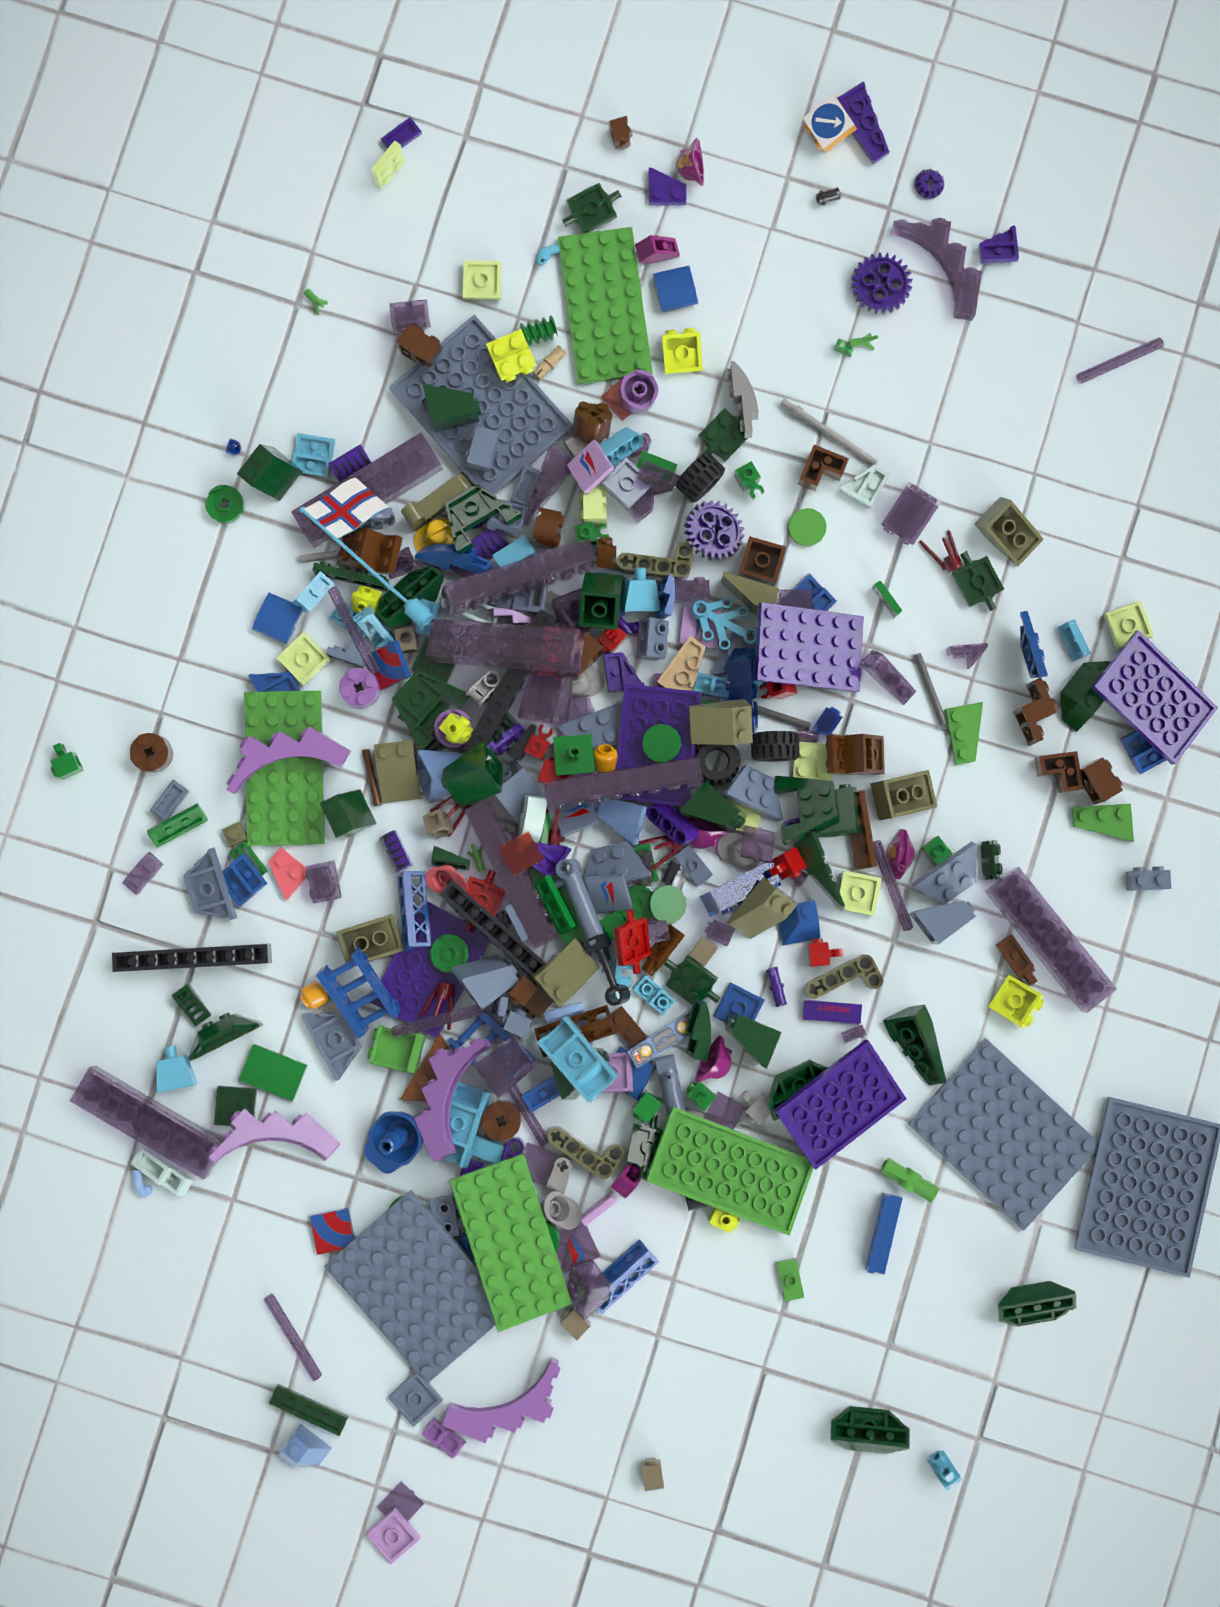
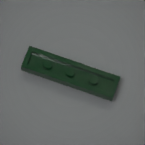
[312,562,390,591]
[269,1384,349,1437]

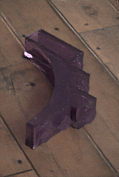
[890,218,982,321]

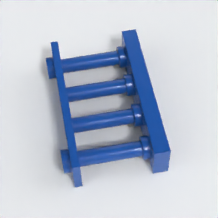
[316,947,401,1039]
[448,1007,537,1094]

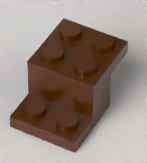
[337,528,403,574]
[1013,678,1057,746]
[826,734,885,775]

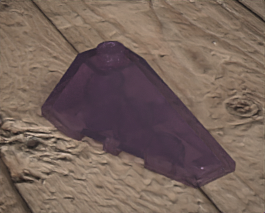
[524,445,572,526]

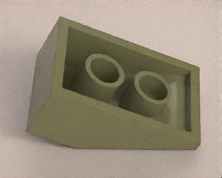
[974,497,1044,566]
[721,571,779,616]
[688,699,753,745]
[374,740,421,803]
[870,770,938,821]
[727,877,798,939]
[336,914,403,963]
[531,938,600,1007]

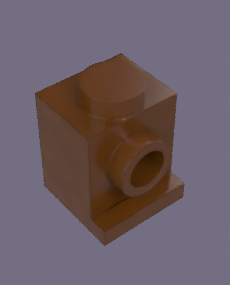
[609,115,632,149]
[597,537,616,568]

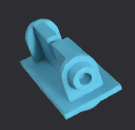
[1057,619,1091,661]

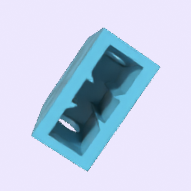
[620,567,660,611]
[156,1045,198,1093]

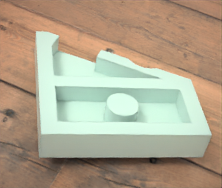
[839,465,890,508]

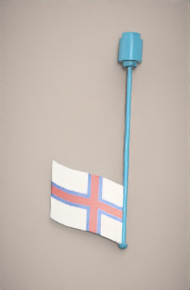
[299,478,433,627]

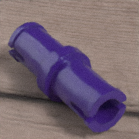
[766,967,788,1007]

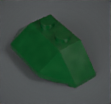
[375,565,444,626]
[1060,661,1110,732]
[188,1012,263,1061]
[767,1059,829,1121]
[998,1281,1077,1327]
[830,1406,910,1454]

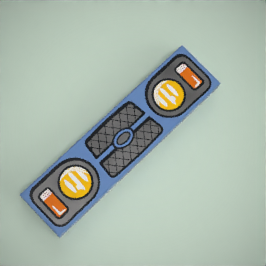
[626,1010,691,1069]

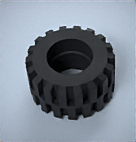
[675,452,725,503]
[751,731,800,762]
[693,744,741,786]

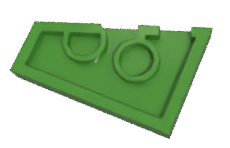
[944,702,983,765]
[1072,803,1134,842]

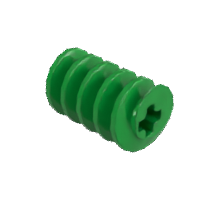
[517,315,558,346]

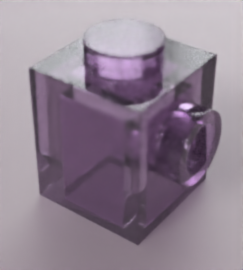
[704,919,735,947]

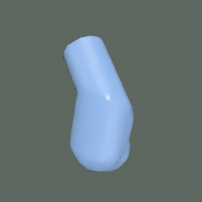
[132,1170,152,1197]

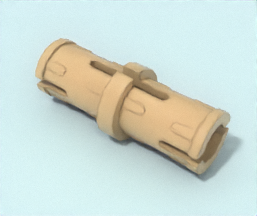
[532,345,567,381]

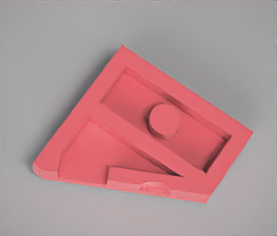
[268,847,311,900]

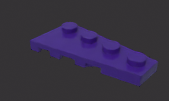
[837,81,890,165]

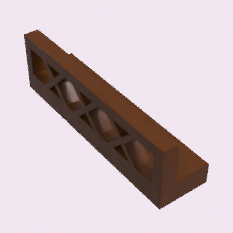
[850,790,877,870]
[534,1005,617,1058]

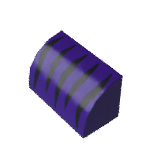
[328,444,374,484]
[471,529,509,560]
[379,830,413,873]

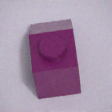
[635,235,680,264]
[610,1163,641,1199]

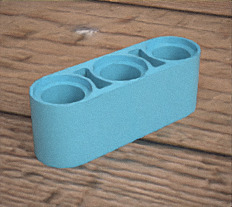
[600,427,643,466]

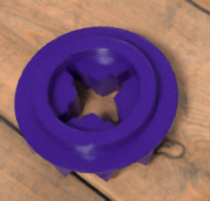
[914,168,945,199]

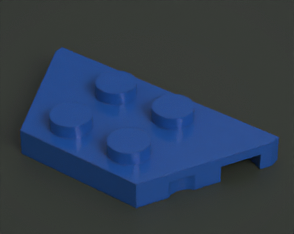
[1020,611,1048,679]
[248,672,301,692]

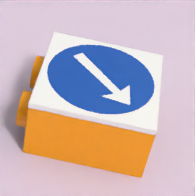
[803,94,857,152]

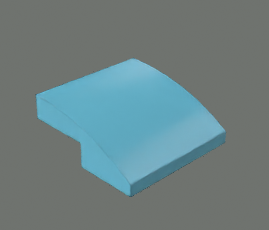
[292,433,336,477]

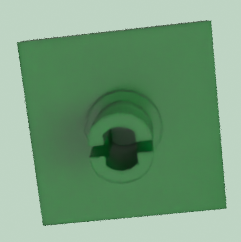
[553,734,595,776]

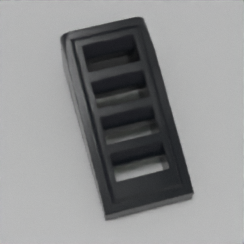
[507,724,537,762]

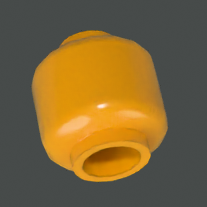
[593,744,618,773]
[299,981,328,1010]

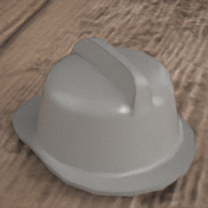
[559,666,604,700]
[717,833,762,870]
[540,1191,582,1230]

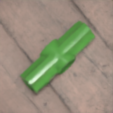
[880,1157,939,1203]

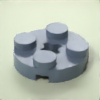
[358,507,395,530]

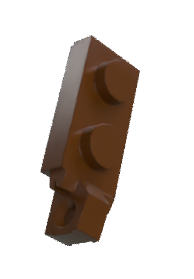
[641,924,685,976]
[995,934,1038,986]
[611,1005,647,1048]

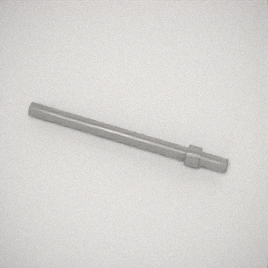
[780,398,878,466]

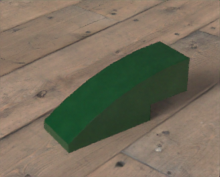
[684,997,711,1061]

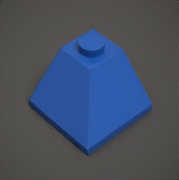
[778,900,821,946]

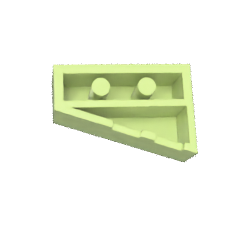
[579,478,607,527]

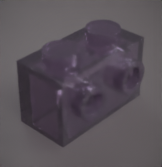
[389,299,431,333]
[674,577,710,603]
[306,860,342,904]

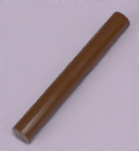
[362,749,382,806]

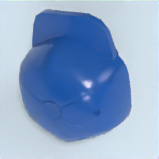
[364,1111,424,1174]

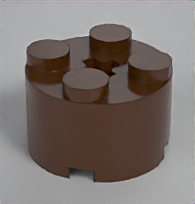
[572,401,613,443]
[532,507,565,549]
[130,733,174,773]
[482,1100,522,1141]

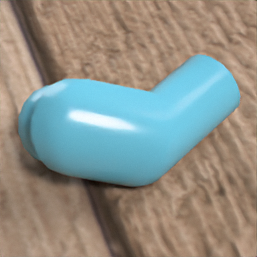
[536,244,560,265]

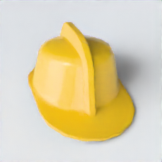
[414,518,454,551]

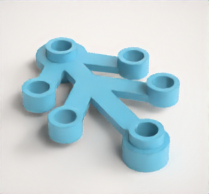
[691,597,757,651]

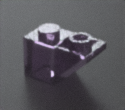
[628,478,655,523]

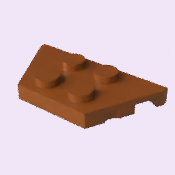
[400,1034,451,1102]

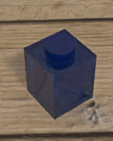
[812,707,843,737]

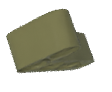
[401,473,472,531]
[617,542,693,581]
[804,954,883,998]
[547,1126,624,1179]

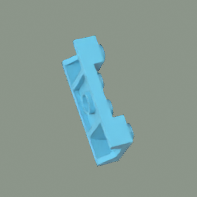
[537,1016,619,1102]
[428,1081,492,1168]

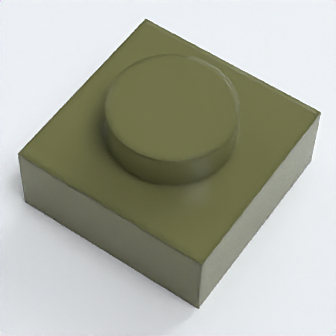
[222,822,247,847]

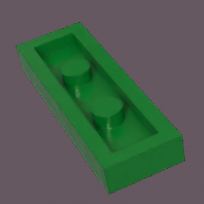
[147,803,208,848]
[533,874,576,935]

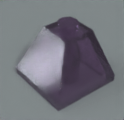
[551,588,592,641]

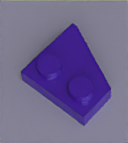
[649,167,686,205]
[979,225,1019,264]
[603,652,645,693]
[488,723,525,756]
[521,841,572,877]

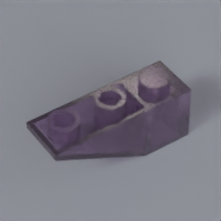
[860,650,916,705]

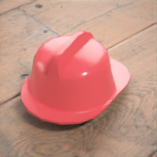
[425,865,468,893]

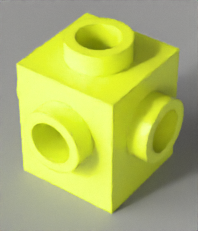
[351,585,382,613]
[439,713,474,744]

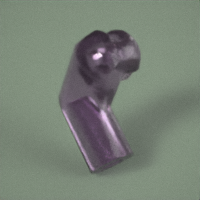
[630,433,651,458]

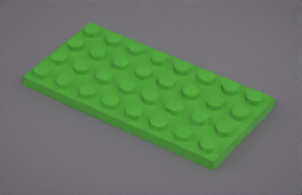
[558,227,653,385]
[244,691,325,846]
[645,1106,813,1236]
[449,1153,572,1332]

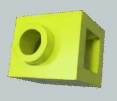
[709,1207,740,1233]

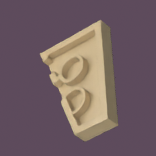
[657,636,706,691]

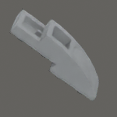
[727,361,759,438]

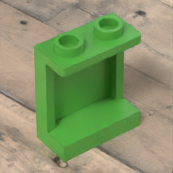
[367,1025,426,1075]

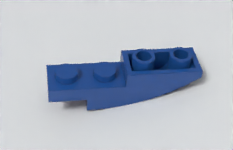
[414,544,494,576]

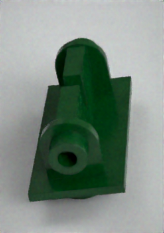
[980,840,1003,880]

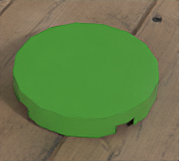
[788,508,827,547]

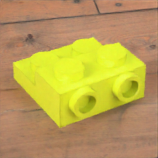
[661,328,703,374]
[486,329,537,382]
[988,975,1045,1030]

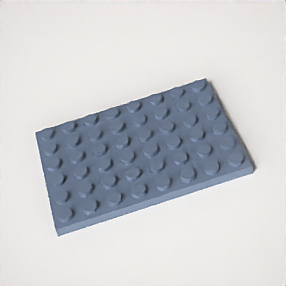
[389,314,573,495]
[908,1038,1099,1231]
[1074,1096,1220,1278]
[324,1190,495,1384]

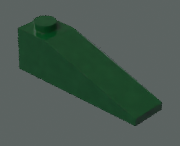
[793,832,845,911]
[883,1004,946,1085]

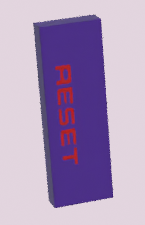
[802,1000,862,1024]

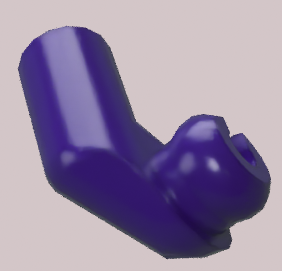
[618,615,639,635]

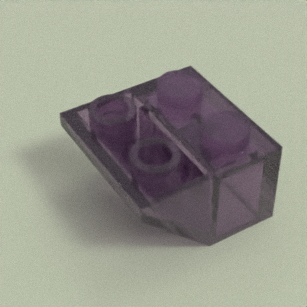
[567,1259,611,1320]

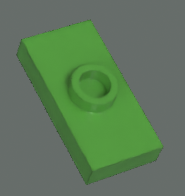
[777,1258,805,1302]

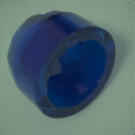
[226,438,241,455]

